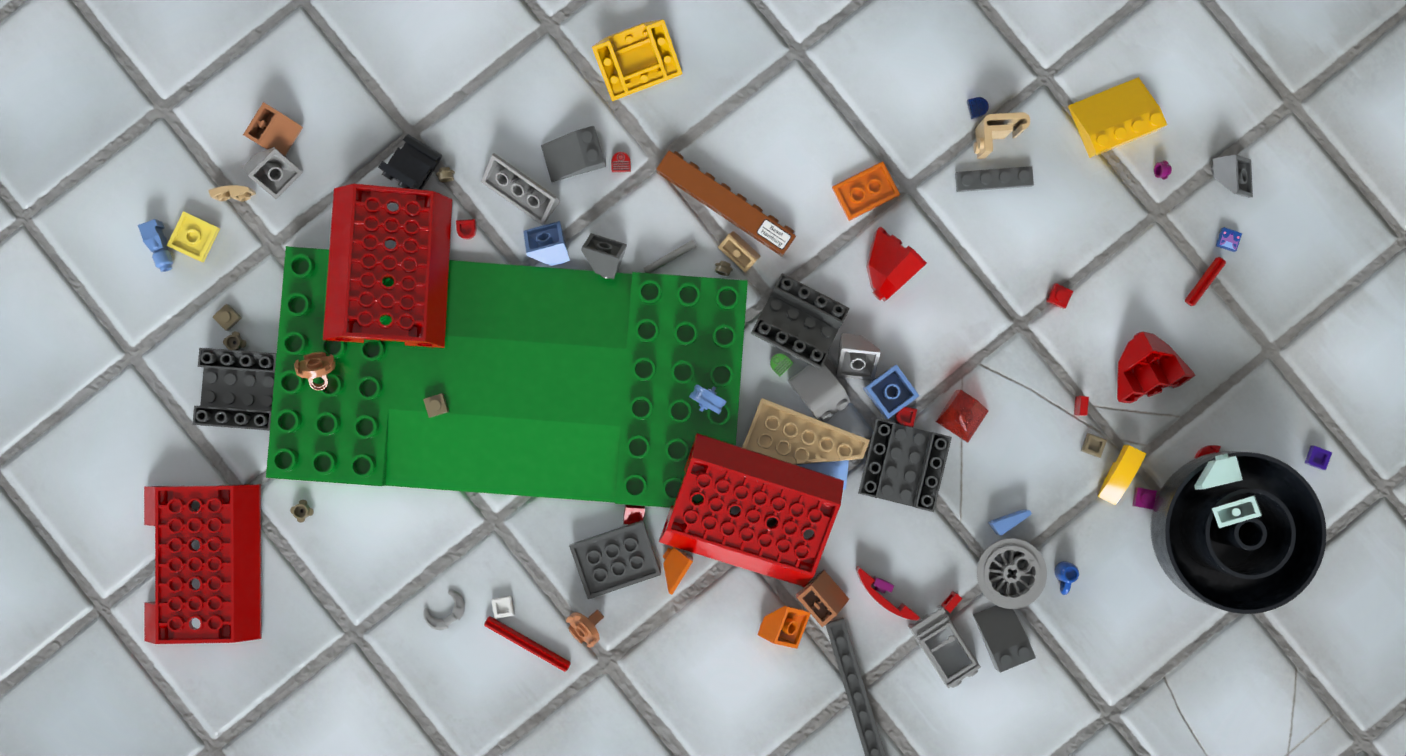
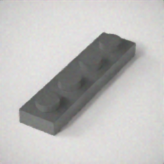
[955,166,1034,192]

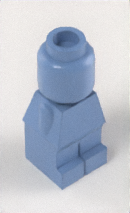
[138,219,173,272]

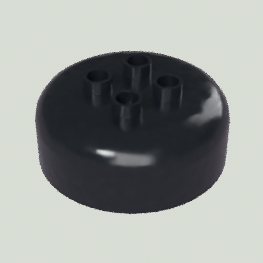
[1150,451,1327,614]

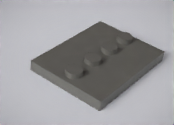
[569,520,661,600]

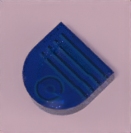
[967,97,989,119]

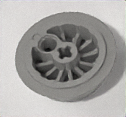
[977,538,1047,609]

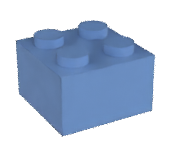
[863,365,919,419]

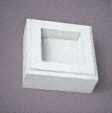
[491,596,514,619]

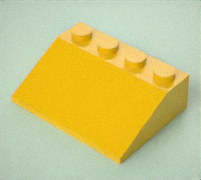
[1068,77,1167,158]

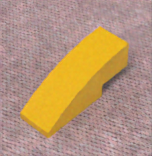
[1097,445,1147,505]

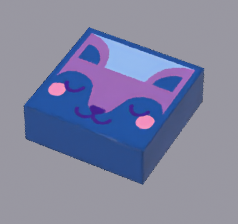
[1216,227,1242,252]

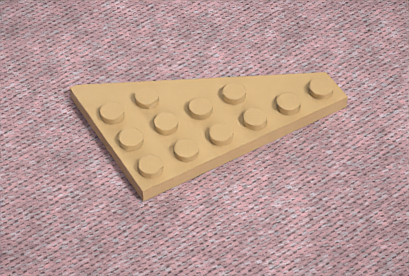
[742,398,870,465]

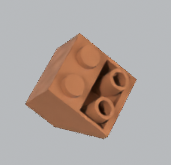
[243,102,303,156]
[795,570,849,628]

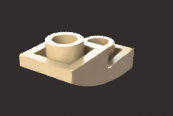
[208,185,256,202]

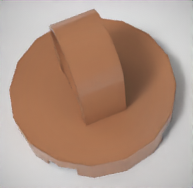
[294,352,336,390]
[566,610,604,648]

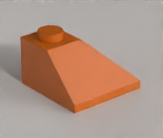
[663,547,693,595]
[757,606,810,649]

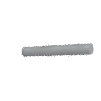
[644,240,697,273]

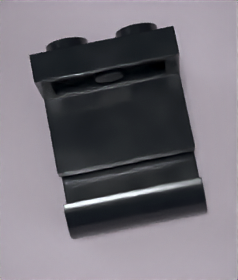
[378,134,442,190]

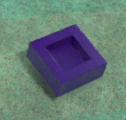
[1304,445,1332,470]

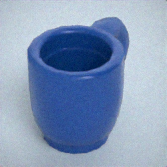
[1055,561,1079,595]

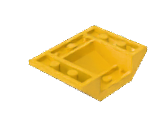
[592,19,682,101]

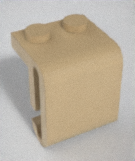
[973,112,1030,159]

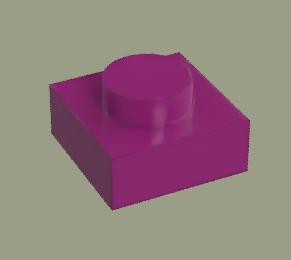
[1132,487,1157,509]
[873,576,894,594]

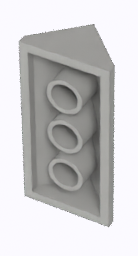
[481,153,560,226]

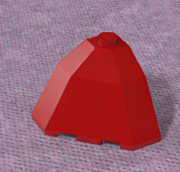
[866,227,927,302]
[1117,332,1196,404]

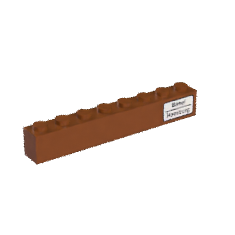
[656,150,796,257]

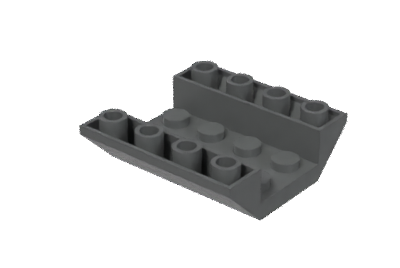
[751,274,850,370]
[192,348,277,431]
[858,418,952,512]

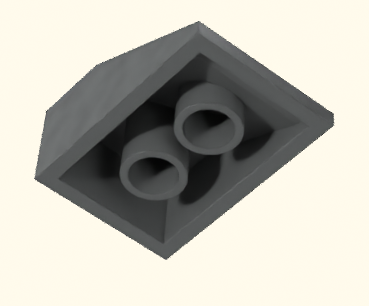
[541,126,606,182]
[973,605,1036,673]

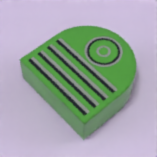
[770,354,793,377]

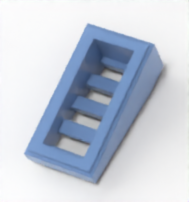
[988,509,1032,536]

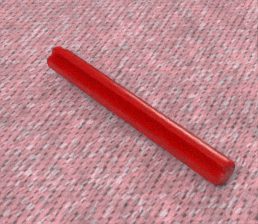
[484,616,571,672]

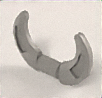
[424,591,465,630]

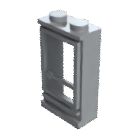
[908,605,981,688]

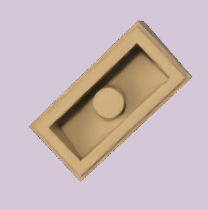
[718,231,761,273]

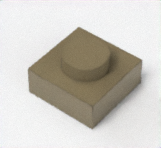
[213,304,241,331]
[423,393,449,418]

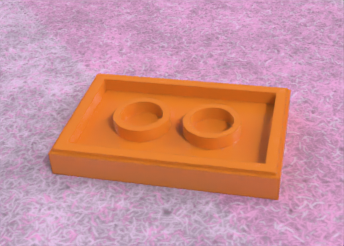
[832,161,900,221]

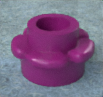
[1154,160,1172,180]

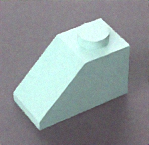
[1194,453,1243,490]
[1212,495,1262,528]

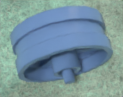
[689,384,727,414]

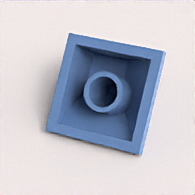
[523,221,570,266]

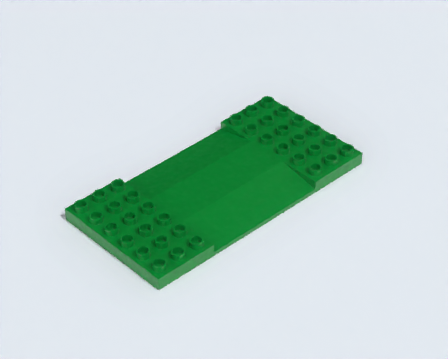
[266,246,748,512]

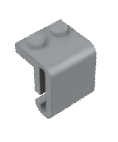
[787,364,850,422]

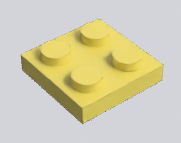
[166,211,220,263]

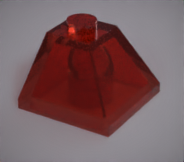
[936,389,988,443]

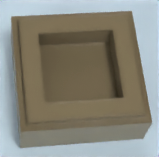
[1081,433,1107,458]

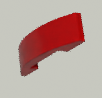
[855,566,920,621]

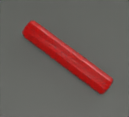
[1185,257,1226,306]

